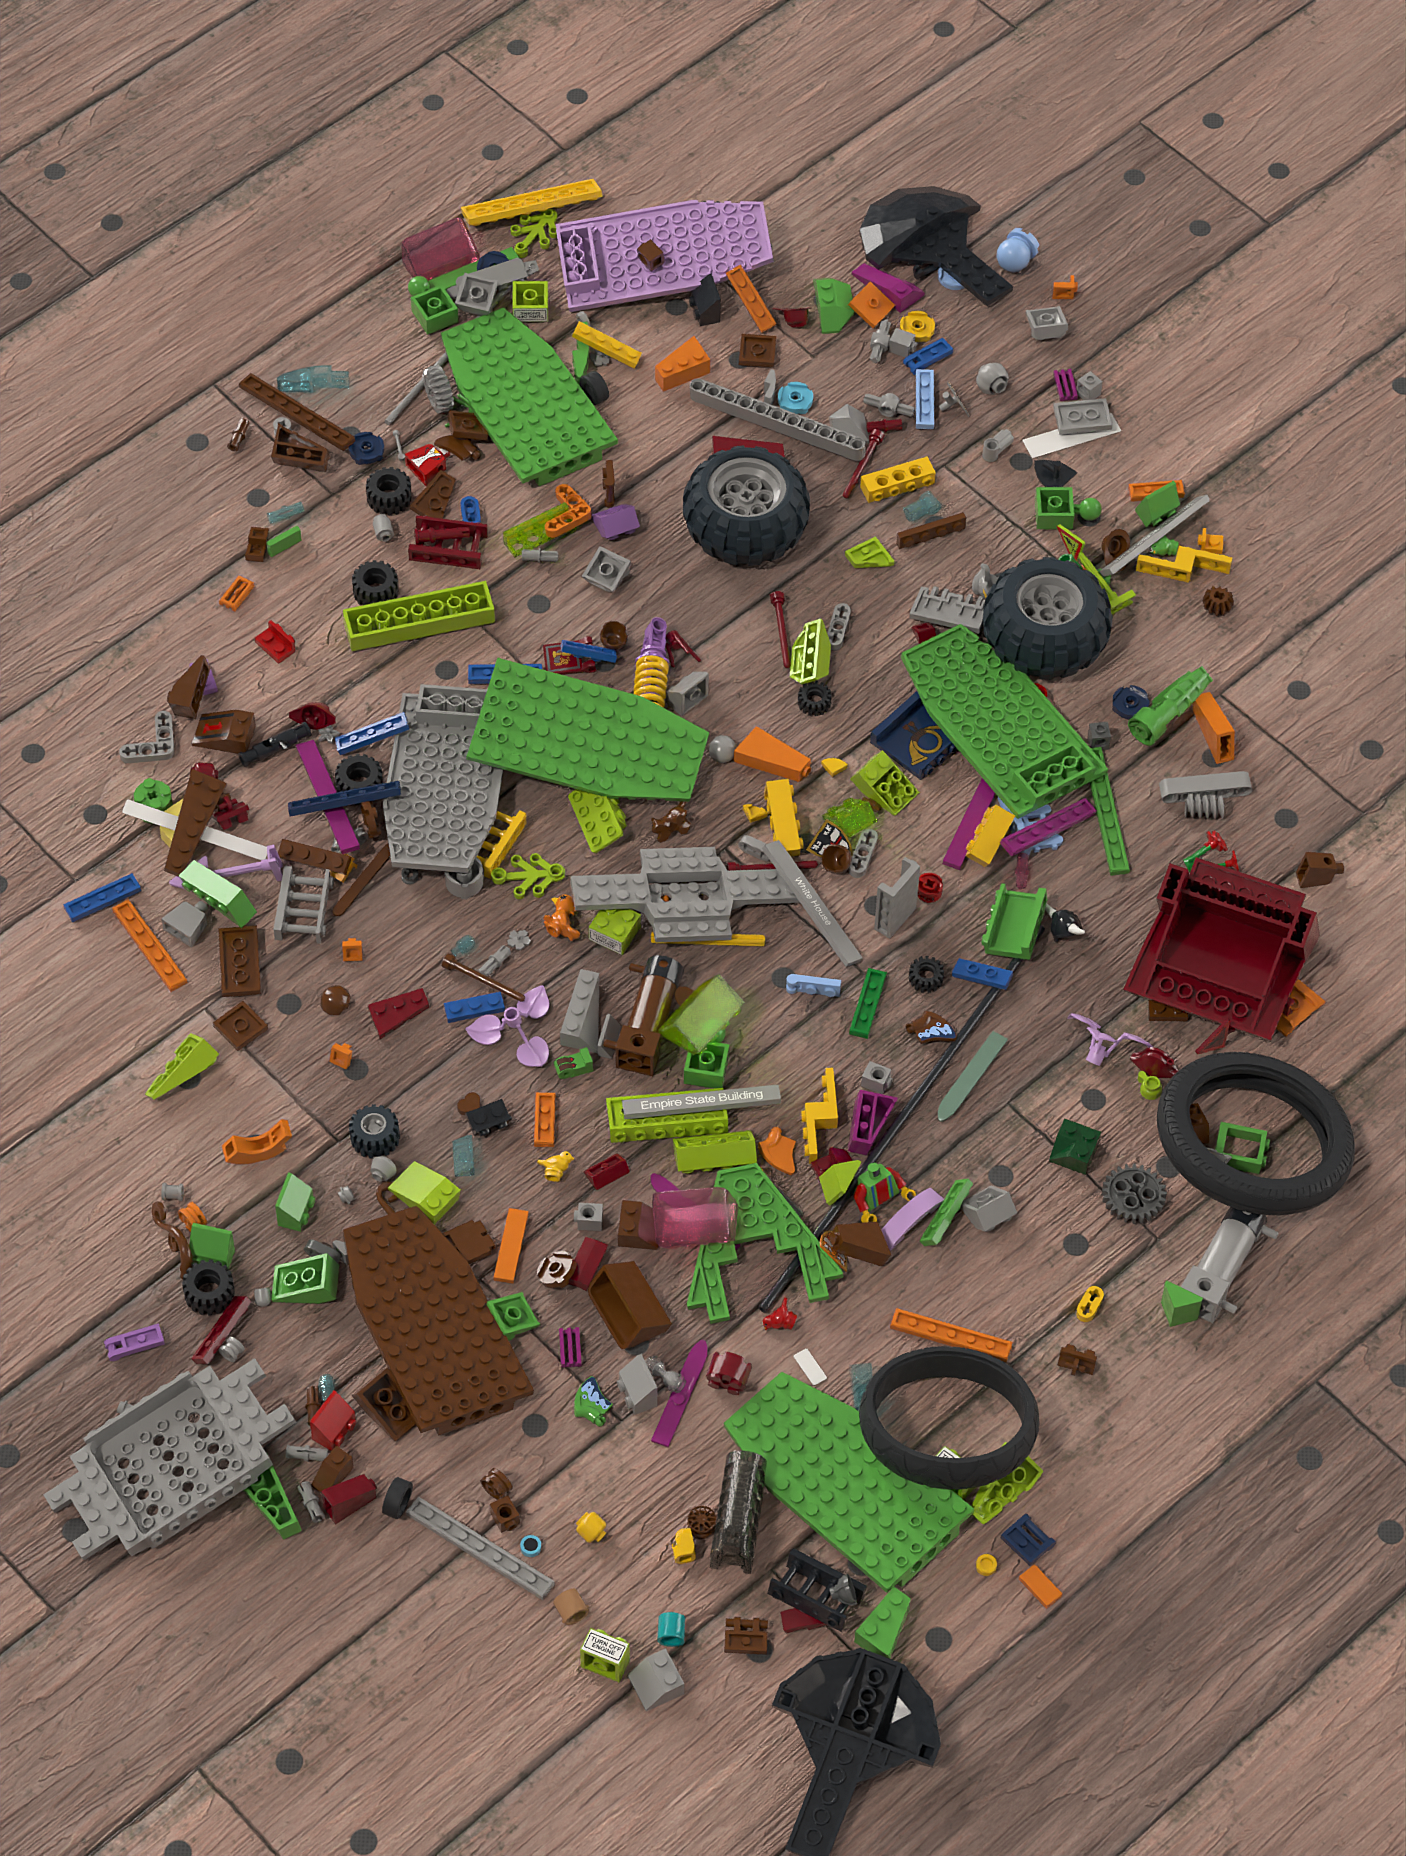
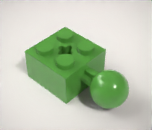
[408,276,459,335]
[1035,487,1102,529]
[684,1021,729,1088]

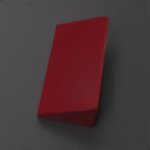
[584,1153,630,1190]

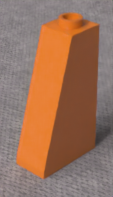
[1193,692,1235,764]
[734,726,811,782]

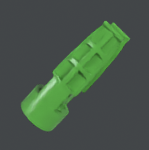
[1128,666,1213,746]

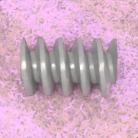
[1184,793,1224,819]

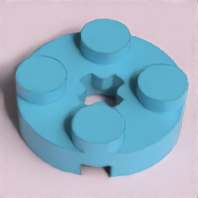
[778,382,813,414]

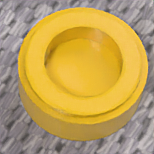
[976,1554,997,1576]

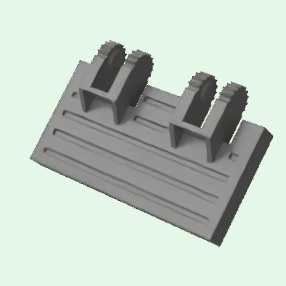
[909,586,985,633]

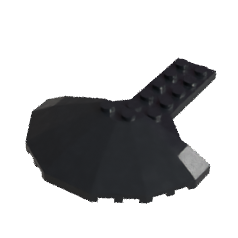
[859,186,1013,306]
[772,1648,941,1856]

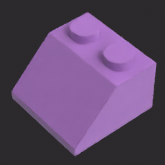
[591,504,640,540]

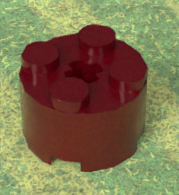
[706,1351,752,1395]

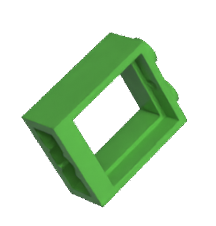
[1215,1122,1270,1174]

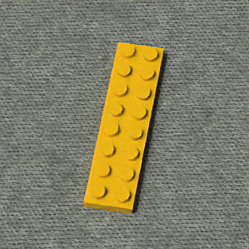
[461,179,602,226]

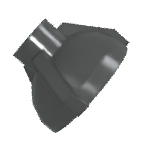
[830,1574,857,1606]

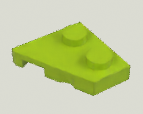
[845,536,894,568]

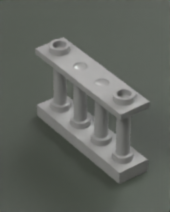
[273,866,334,944]

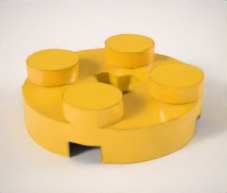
[900,311,935,342]

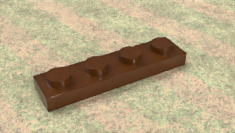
[896,512,966,549]
[278,839,352,875]

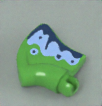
[574,1376,613,1427]

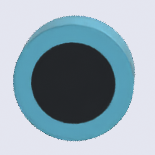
[520,1535,541,1557]

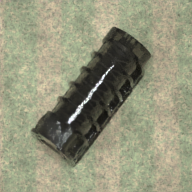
[710,1450,767,1574]

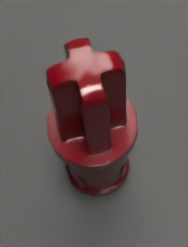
[866,419,902,433]

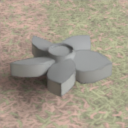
[318,725,340,744]

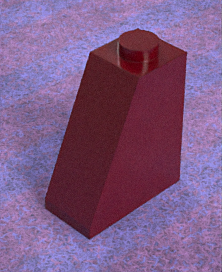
[321,1474,377,1525]

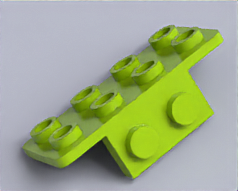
[568,789,627,854]

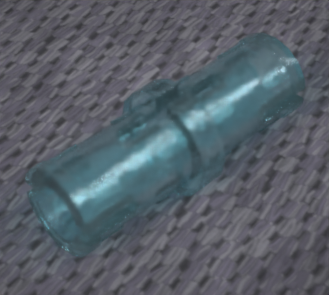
[267,501,305,524]

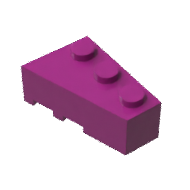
[848,1090,898,1155]

